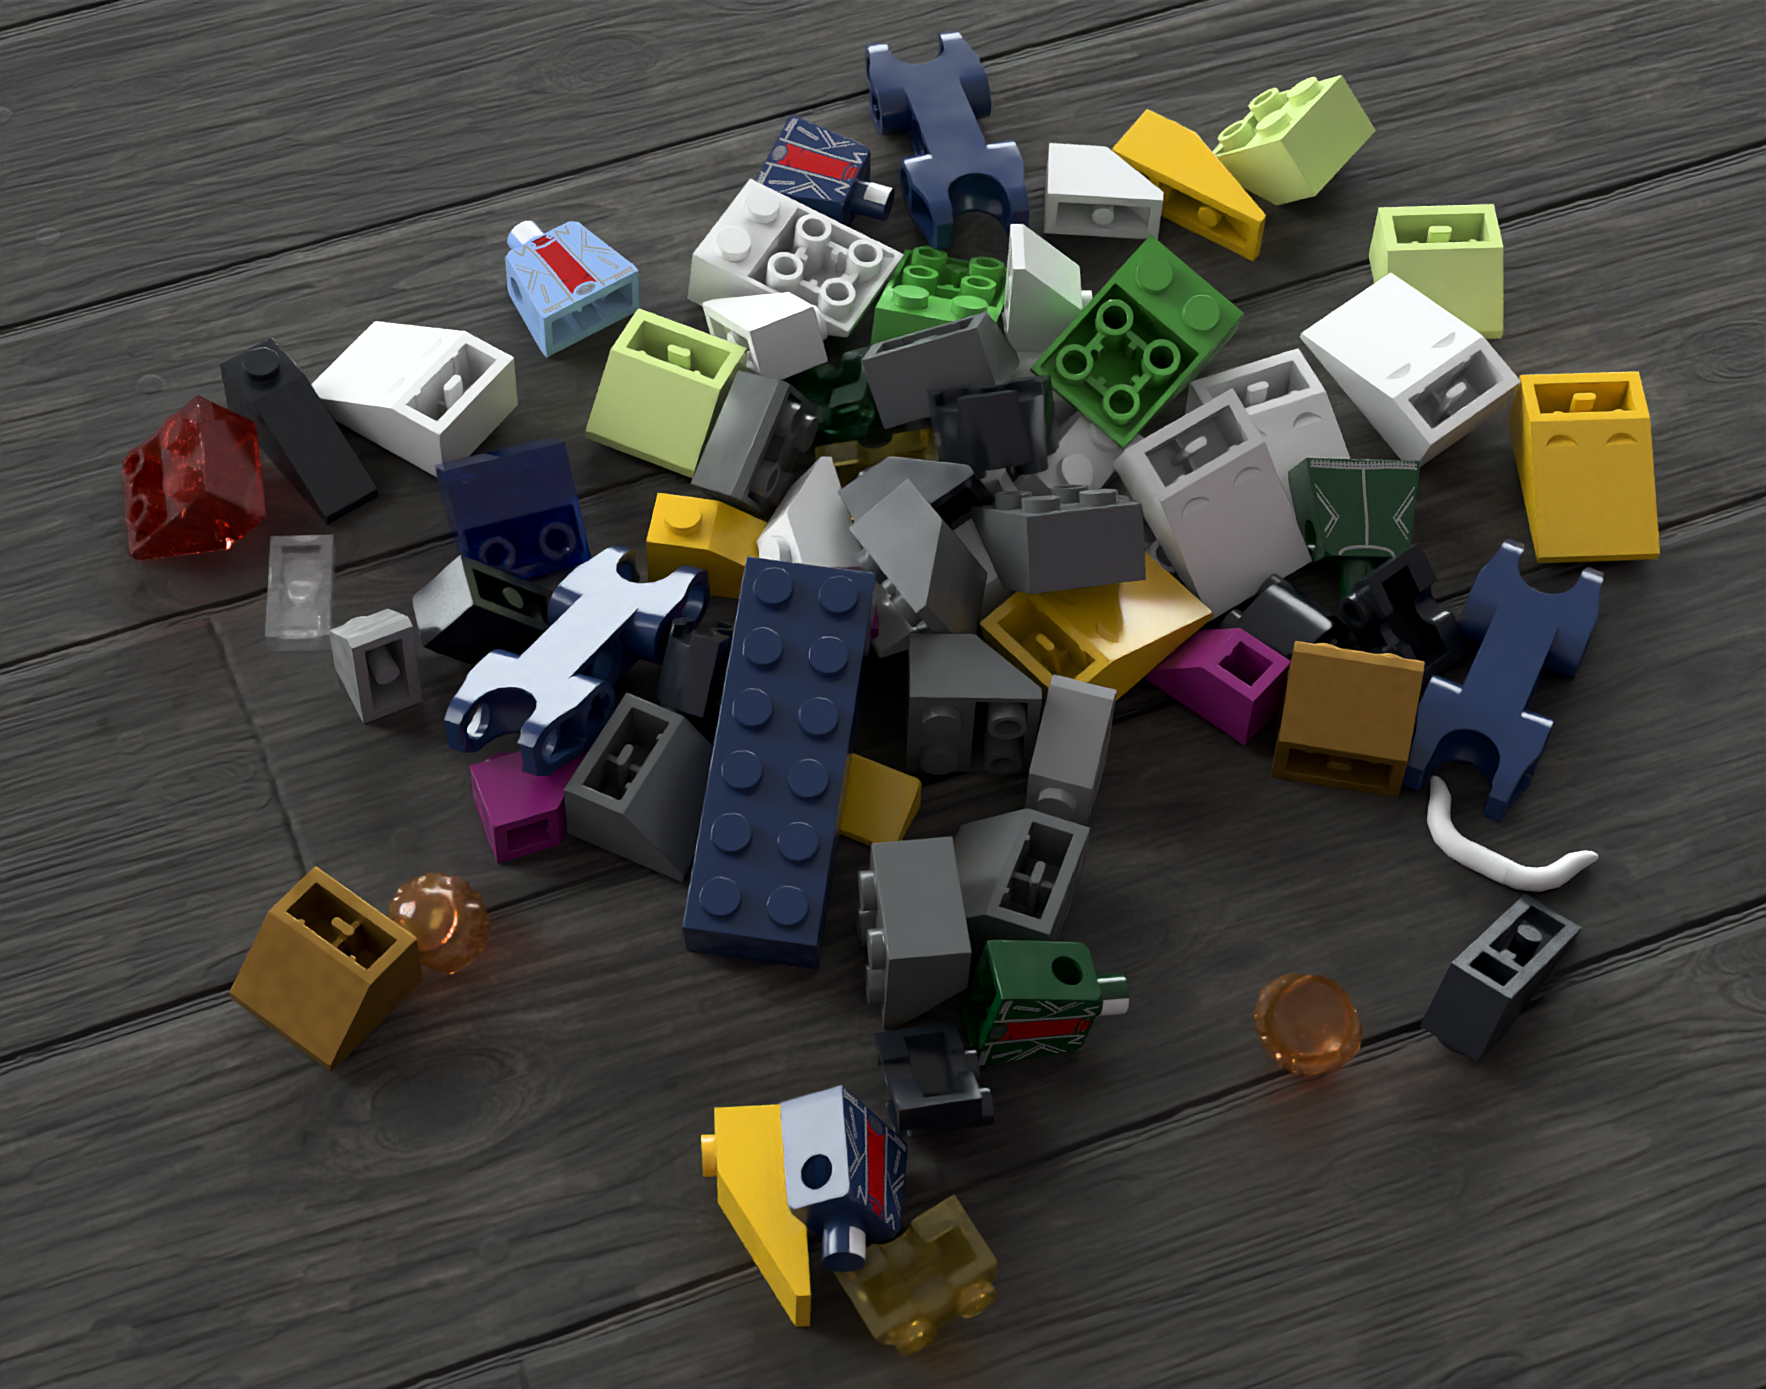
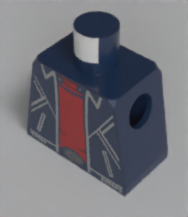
[755,114,895,228]
[780,1085,908,1272]

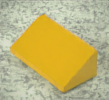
[840,753,922,847]

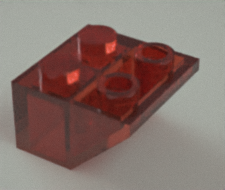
[121,395,266,560]

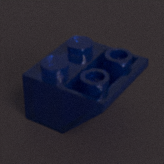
[434,437,592,579]

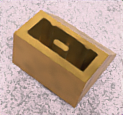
[1271,641,1425,798]
[229,866,423,1073]

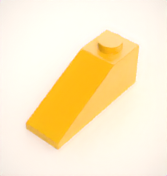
[1112,109,1266,262]
[646,493,767,599]
[701,1104,811,1327]

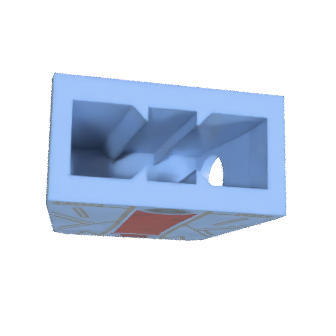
[505,221,640,358]

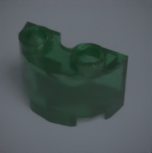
[781,345,877,452]

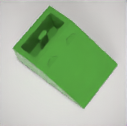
[1030,235,1244,450]
[870,247,1007,348]

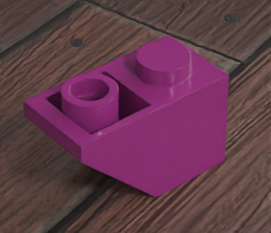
[1143,628,1291,746]
[470,743,594,864]

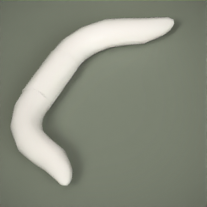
[1427,776,1598,892]

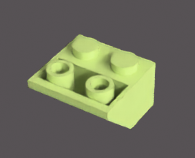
[1212,75,1376,206]
[1369,204,1504,339]
[585,308,747,478]

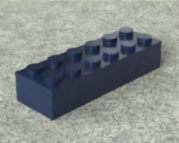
[682,556,876,969]

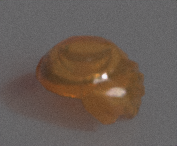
[387,871,491,974]
[1254,973,1363,1076]

